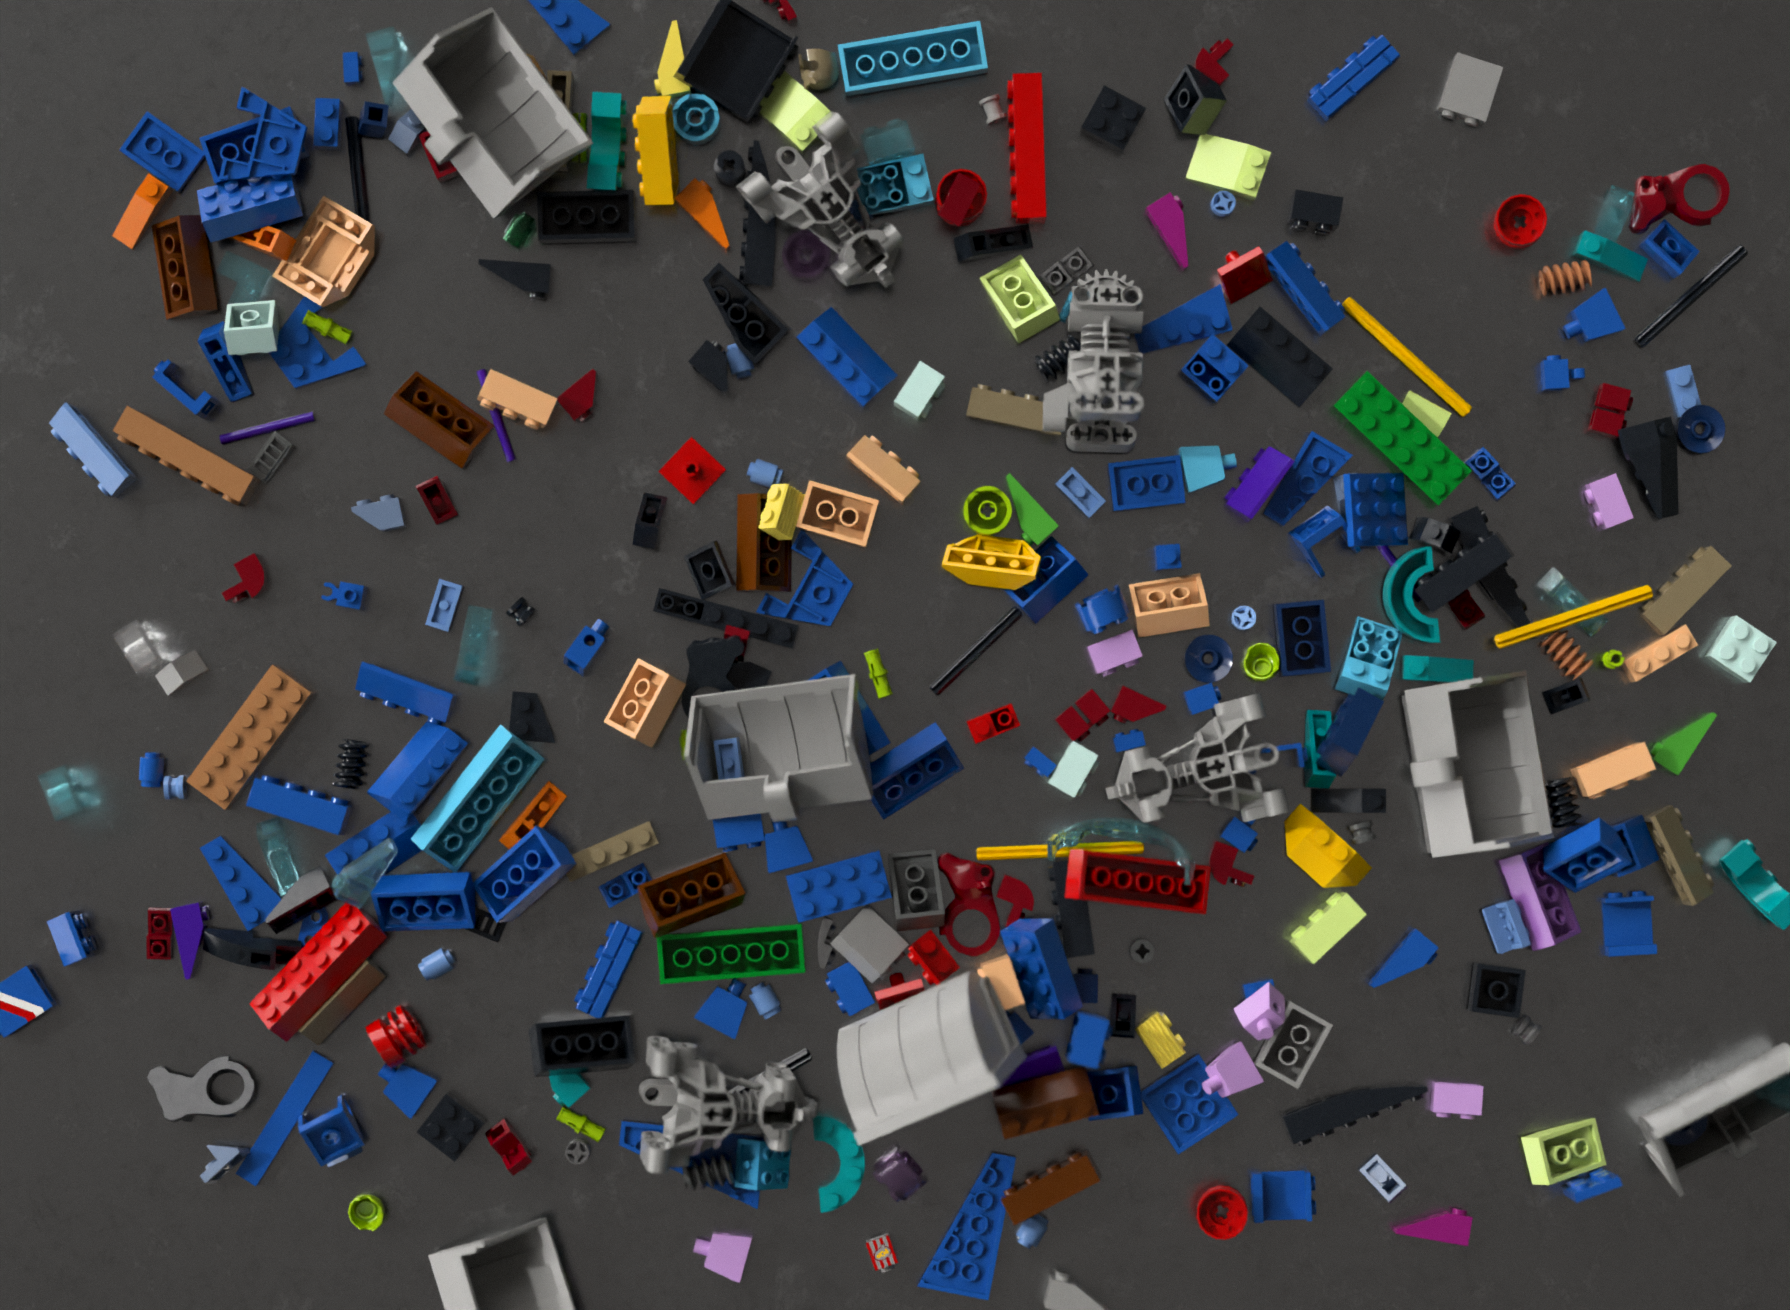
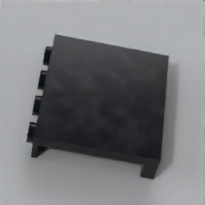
[673,0,799,122]

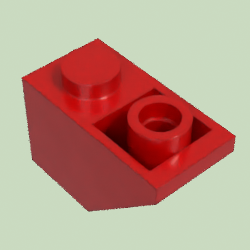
[966,703,1020,744]

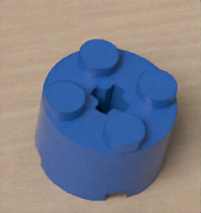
[1075,585,1130,634]

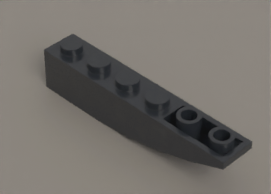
[739,140,776,289]
[1448,506,1536,641]
[653,588,800,650]
[1281,1085,1428,1146]

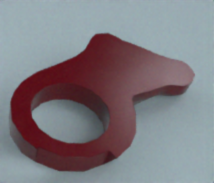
[1628,164,1730,234]
[937,852,1000,957]

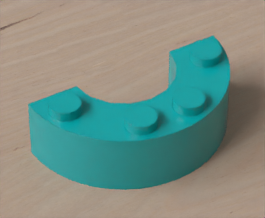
[587,92,627,190]
[1383,546,1440,643]
[1719,839,1790,931]
[812,1114,865,1213]

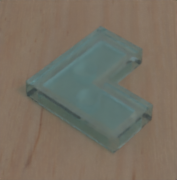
[217,251,271,304]

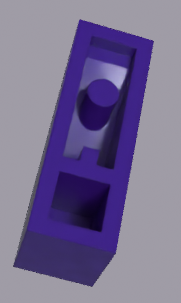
[170,902,210,979]

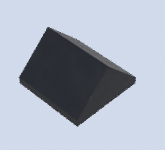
[684,540,736,600]

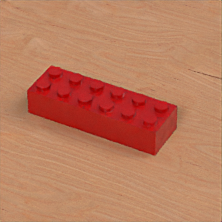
[1007,73,1046,225]
[1065,849,1211,915]
[249,899,387,1042]

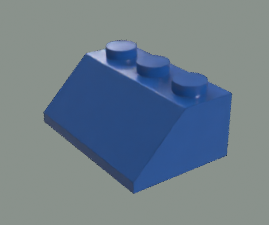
[1003,536,1089,624]
[1543,818,1632,893]

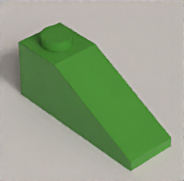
[1006,473,1059,546]
[1650,712,1717,776]

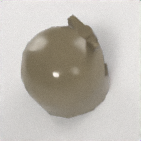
[798,49,839,90]

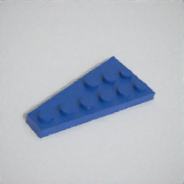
[619,1120,764,1209]
[917,1152,1016,1300]

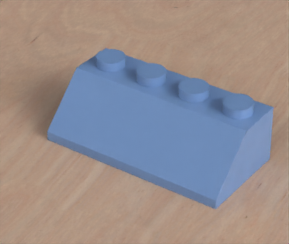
[49,402,138,497]

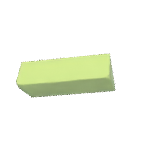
[1402,390,1452,438]

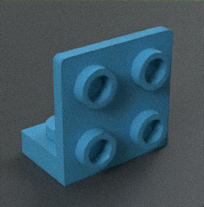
[735,1138,791,1190]

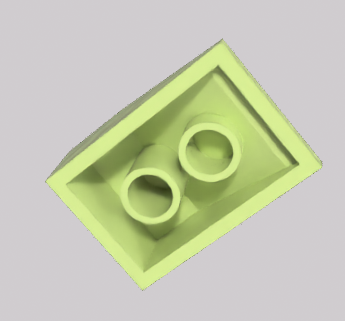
[759,71,831,155]
[1186,134,1271,201]
[980,254,1060,343]
[1521,1118,1607,1185]

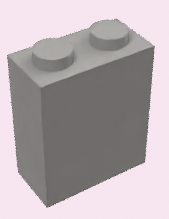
[1437,53,1503,127]
[830,905,909,983]

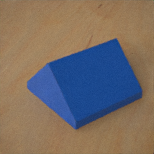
[1639,219,1700,279]

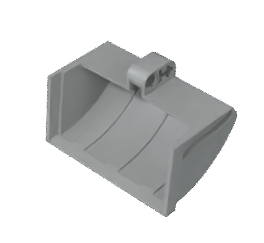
[393,7,593,219]
[1401,671,1554,858]
[684,674,873,822]
[837,970,1026,1145]
[1638,1042,1790,1197]
[428,1218,576,1310]

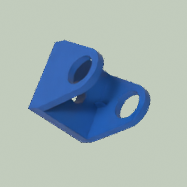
[1289,505,1361,578]
[298,1095,364,1167]

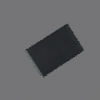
[1542,677,1591,714]

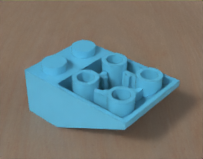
[857,153,934,216]
[1335,616,1403,701]

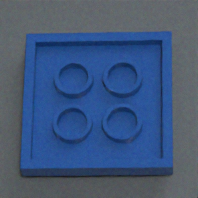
[1343,473,1408,547]
[1141,1054,1239,1154]

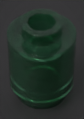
[503,212,536,249]

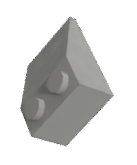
[1044,1271,1110,1310]

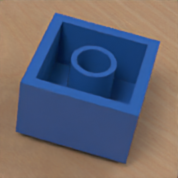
[1087,1066,1144,1121]

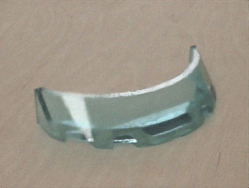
[1047,817,1195,885]

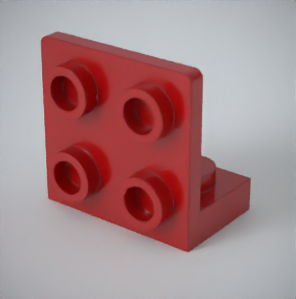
[907,929,960,985]

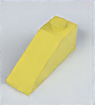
[654,20,691,98]

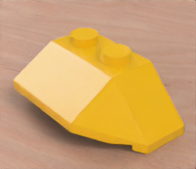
[942,534,1041,590]
[1284,804,1372,888]

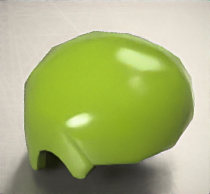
[1243,643,1280,682]
[348,1194,385,1231]

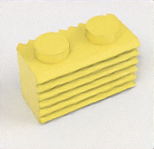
[758,484,805,540]
[1135,1012,1186,1069]

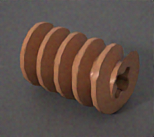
[1539,260,1592,297]
[1540,629,1593,680]

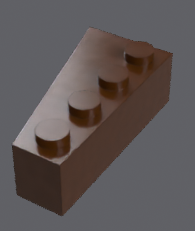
[1001,1149,1101,1226]

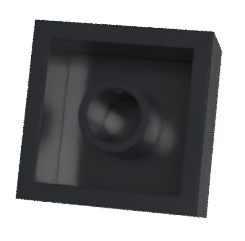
[1080,85,1146,154]
[1287,189,1343,235]
[1468,962,1526,1018]
[417,1092,487,1162]

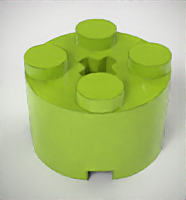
[963,486,1012,536]

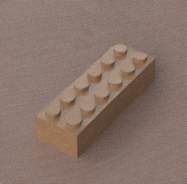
[113,406,261,506]
[186,664,315,810]

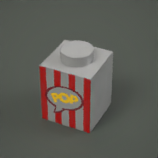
[866,1233,898,1272]

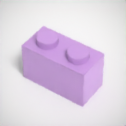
[1584,473,1634,530]
[1086,630,1142,677]
[1430,1081,1483,1119]

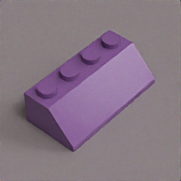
[1499,842,1582,951]

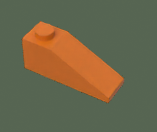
[112,173,173,250]
[675,178,730,251]
[228,226,296,262]
[499,781,567,850]

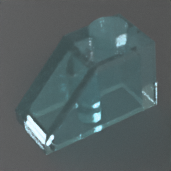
[1593,185,1634,243]

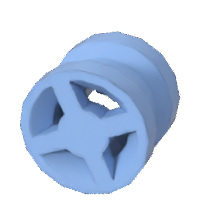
[1231,606,1256,630]

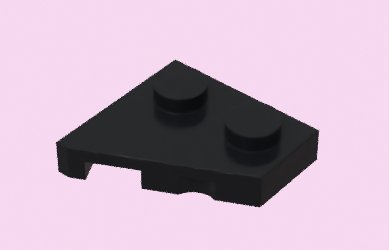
[509,691,556,743]

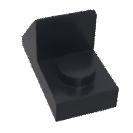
[1110,994,1136,1038]

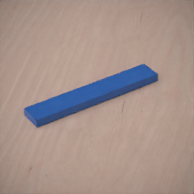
[236,1050,334,1186]

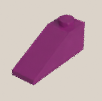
[1145,192,1189,271]
[1393,1208,1473,1246]

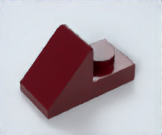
[416,476,458,525]

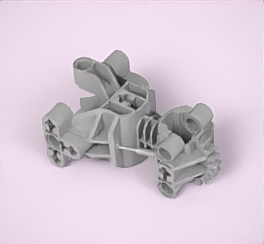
[736,112,905,288]
[1043,269,1143,453]
[1105,693,1290,822]
[639,1036,818,1173]

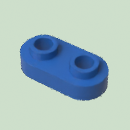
[298,907,329,949]

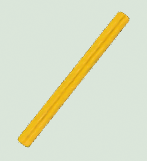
[1342,297,1472,417]
[1494,585,1653,649]
[976,841,1144,860]

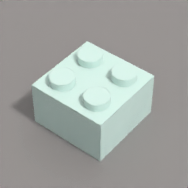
[224,300,280,355]
[894,361,946,421]
[1704,615,1777,683]
[1048,741,1100,798]

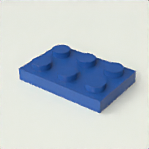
[119,111,205,193]
[1108,455,1186,512]
[1562,1168,1623,1203]

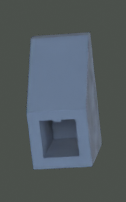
[388,109,428,153]
[351,494,407,532]

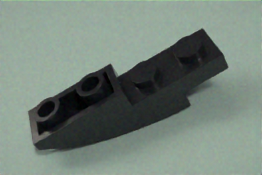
[203,928,301,970]

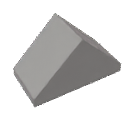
[155,650,209,696]

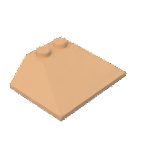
[272,196,375,307]

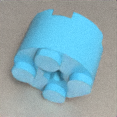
[673,94,721,145]

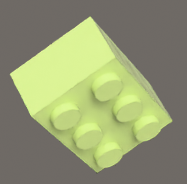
[1289,892,1367,964]

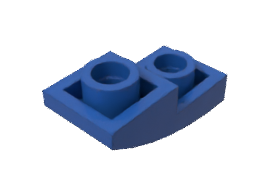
[1465,447,1516,501]
[598,863,652,908]

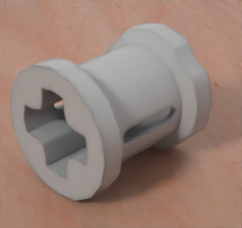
[979,94,1007,124]

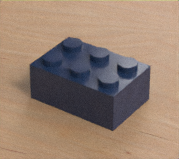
[1273,600,1331,677]
[1316,688,1384,777]

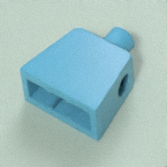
[1178,446,1237,494]

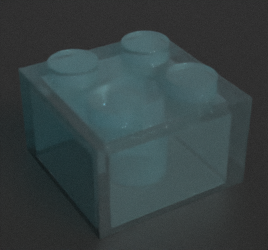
[860,118,915,166]
[38,765,93,821]

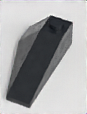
[702,262,791,364]
[1617,416,1679,519]

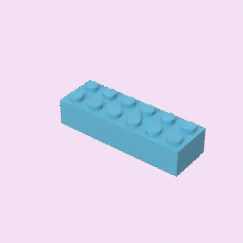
[838,21,988,97]
[411,725,545,873]

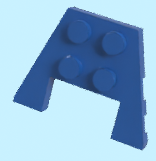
[219,87,308,181]
[269,296,367,389]
[756,530,854,627]

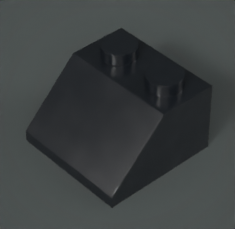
[1164,64,1227,135]
[688,340,730,397]

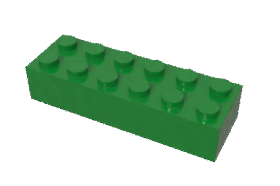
[1333,371,1472,506]
[657,923,806,984]

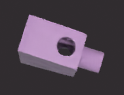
[1234,982,1285,1040]
[1202,1041,1264,1098]
[693,1232,752,1283]

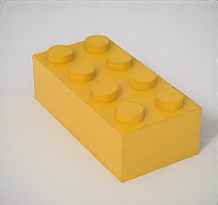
[633,96,680,205]

